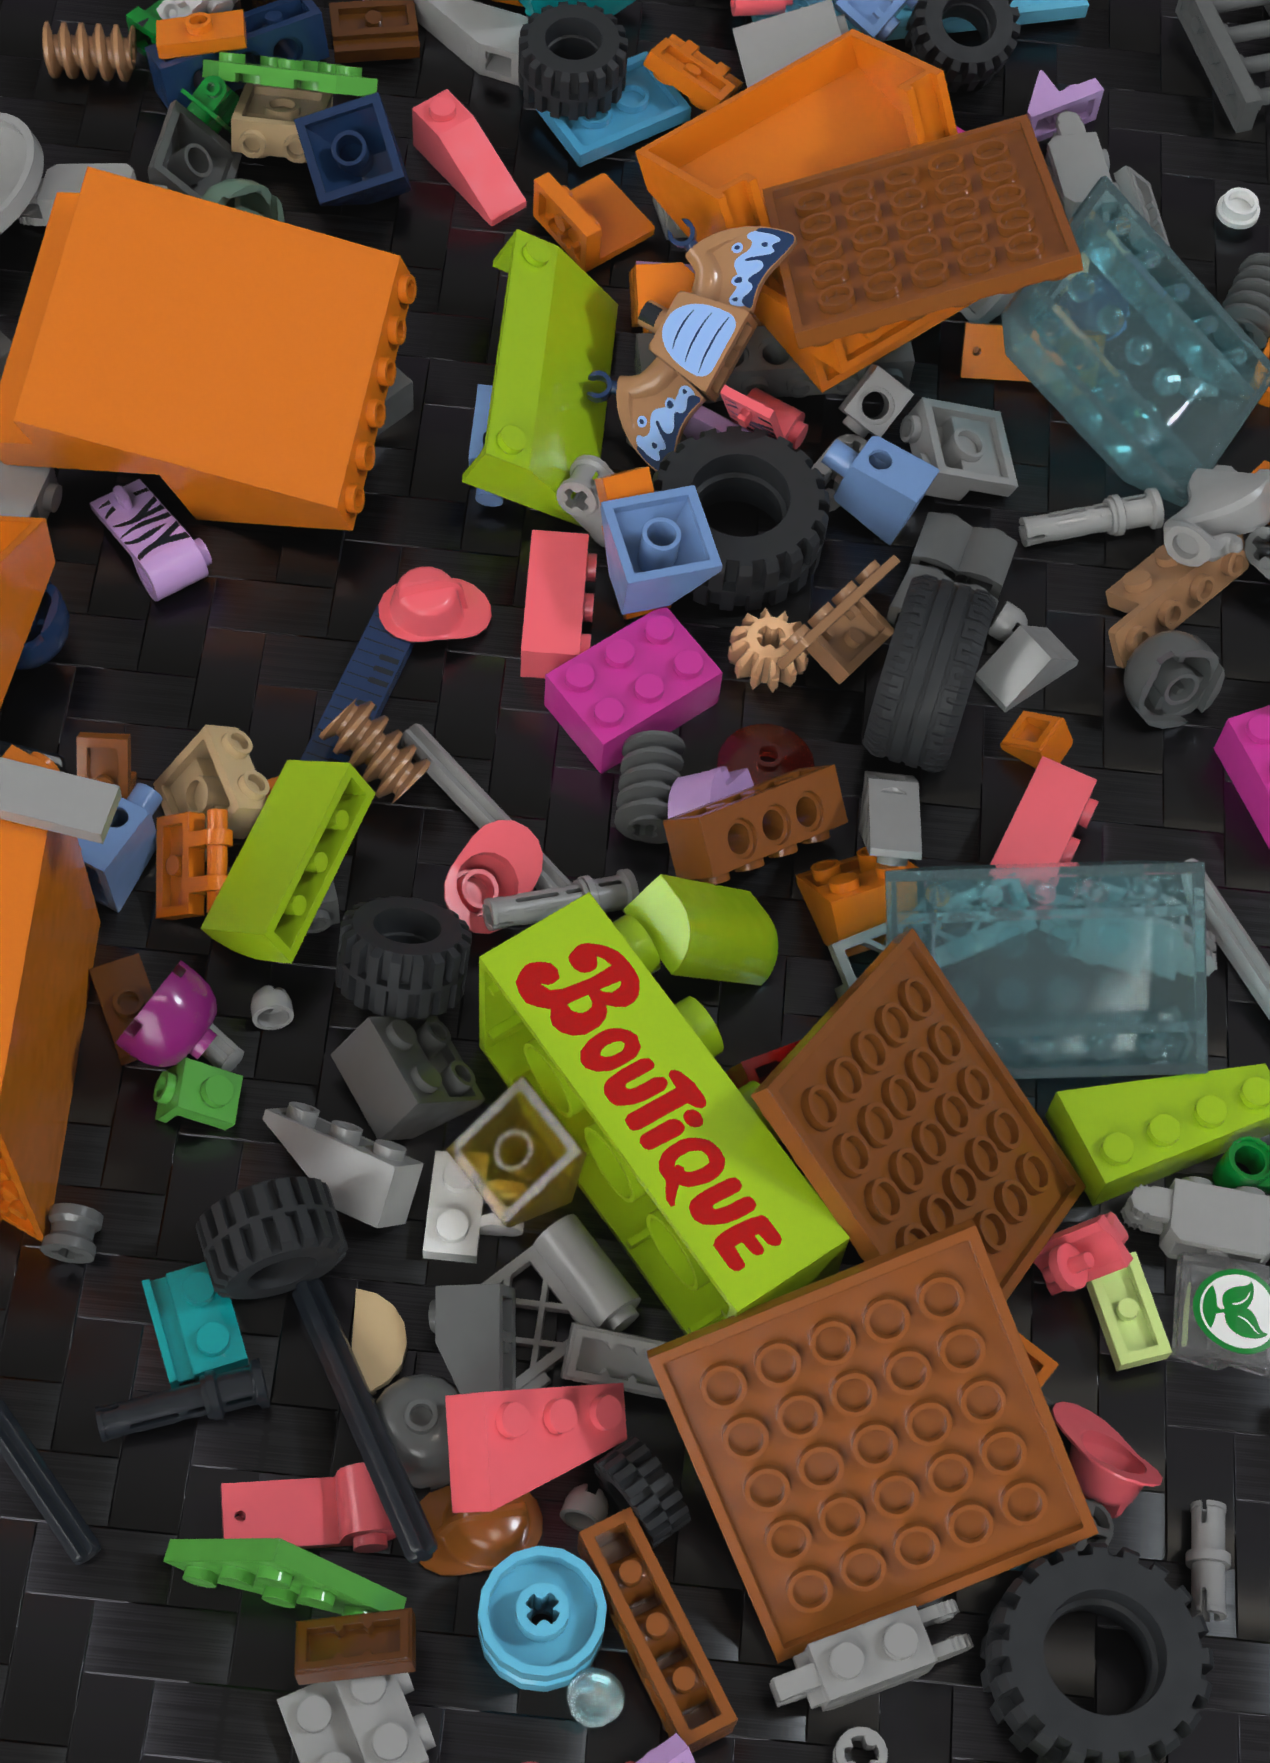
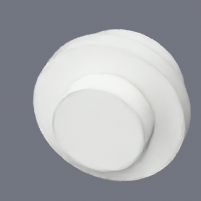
[1216,187,1260,229]

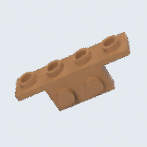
[1105,534,1249,669]
[776,555,900,685]

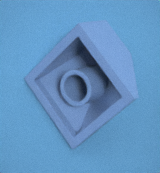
[600,485,722,615]

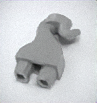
[1163,465,1270,567]

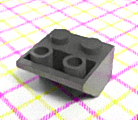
[330,1016,485,1140]

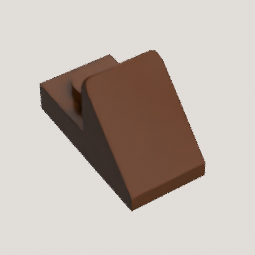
[76,732,137,799]

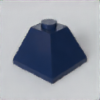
[294,92,412,207]

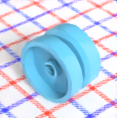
[478,1546,607,1692]

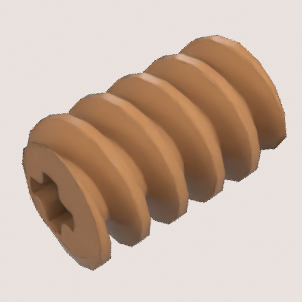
[42,21,137,82]
[319,697,431,805]

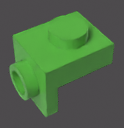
[153,1058,243,1131]

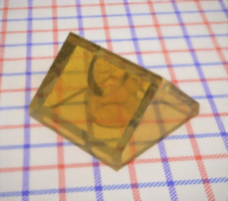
[446,1076,587,1228]

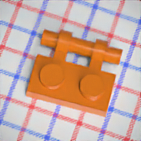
[643,34,743,111]
[156,808,233,920]

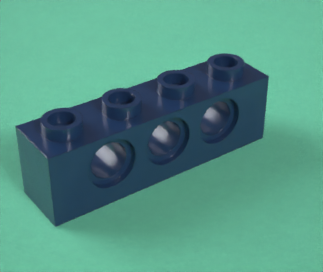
[145,0,330,109]

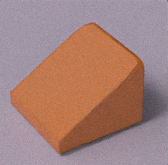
[1000,710,1073,769]

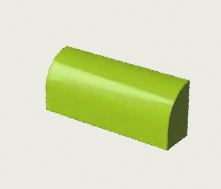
[200,760,376,964]
[623,874,778,986]

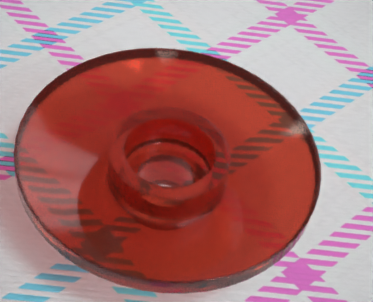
[717,724,815,785]

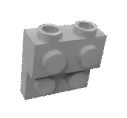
[900,397,1018,501]
[277,1673,436,1763]

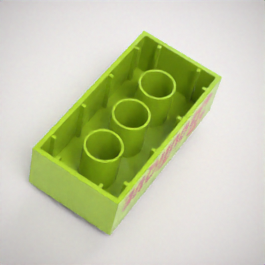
[479,892,850,1335]

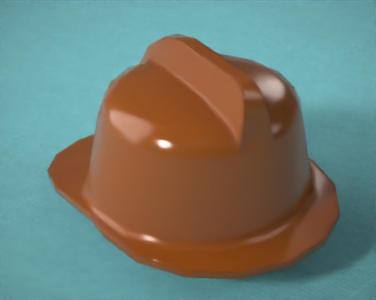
[419,1486,543,1576]

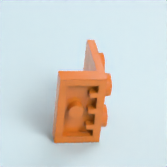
[533,172,655,272]

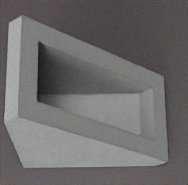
[974,625,1079,712]

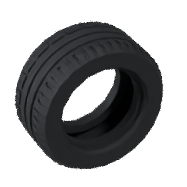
[863,574,997,773]

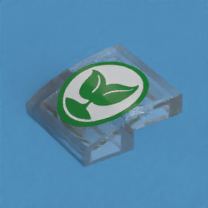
[1171,1252,1270,1379]

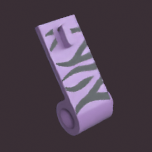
[90,479,212,601]

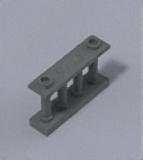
[1175,0,1270,133]

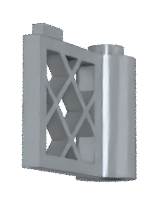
[482,1214,641,1390]

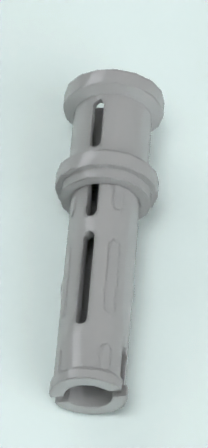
[1019,487,1164,547]
[482,868,639,931]

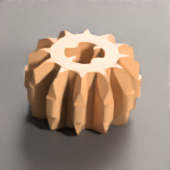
[728,607,809,693]

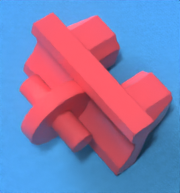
[1033,1212,1133,1296]

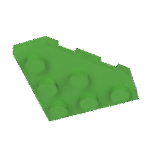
[202,52,378,96]
[163,1538,407,1616]

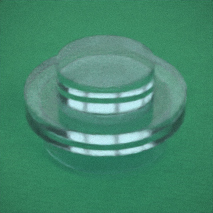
[566,1668,625,1728]

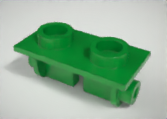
[180,75,240,134]

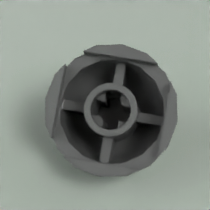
[1124,630,1225,729]
[375,1373,460,1490]

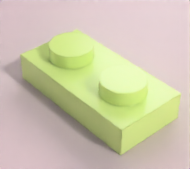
[1086,1251,1172,1371]

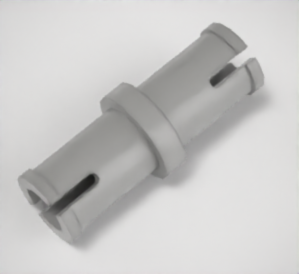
[1185,1500,1231,1622]

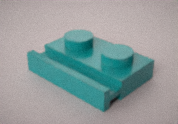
[142,1262,250,1389]

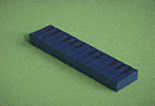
[300,606,416,763]

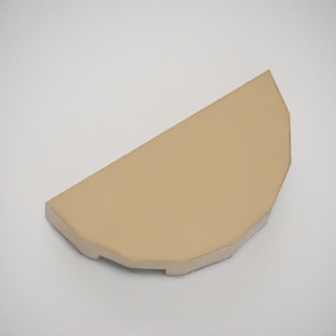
[351,1288,408,1396]

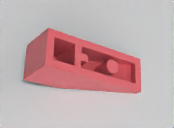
[412,89,527,227]

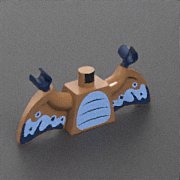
[586,218,797,471]

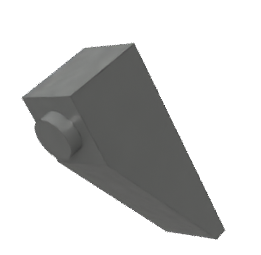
[428,1283,516,1394]

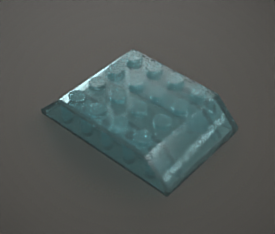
[1001,176,1270,507]
[885,860,1208,1079]

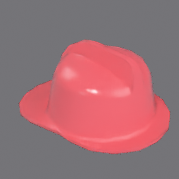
[378,566,492,642]
[444,820,543,934]
[1051,1401,1163,1518]

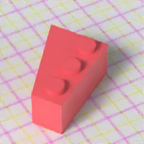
[445,1383,627,1513]

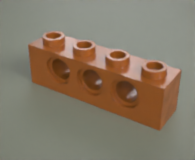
[663,764,848,885]
[577,1507,738,1753]

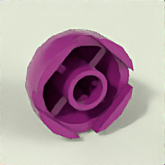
[115,961,217,1067]

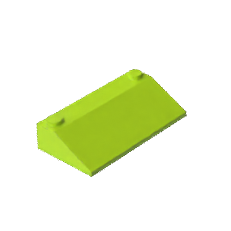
[462,229,618,527]

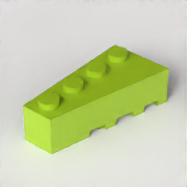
[1045,1063,1270,1206]

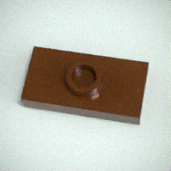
[89,953,154,1065]
[295,1608,416,1685]

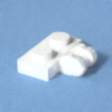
[423,1150,528,1264]

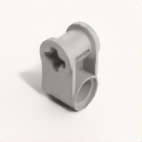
[556,455,615,547]

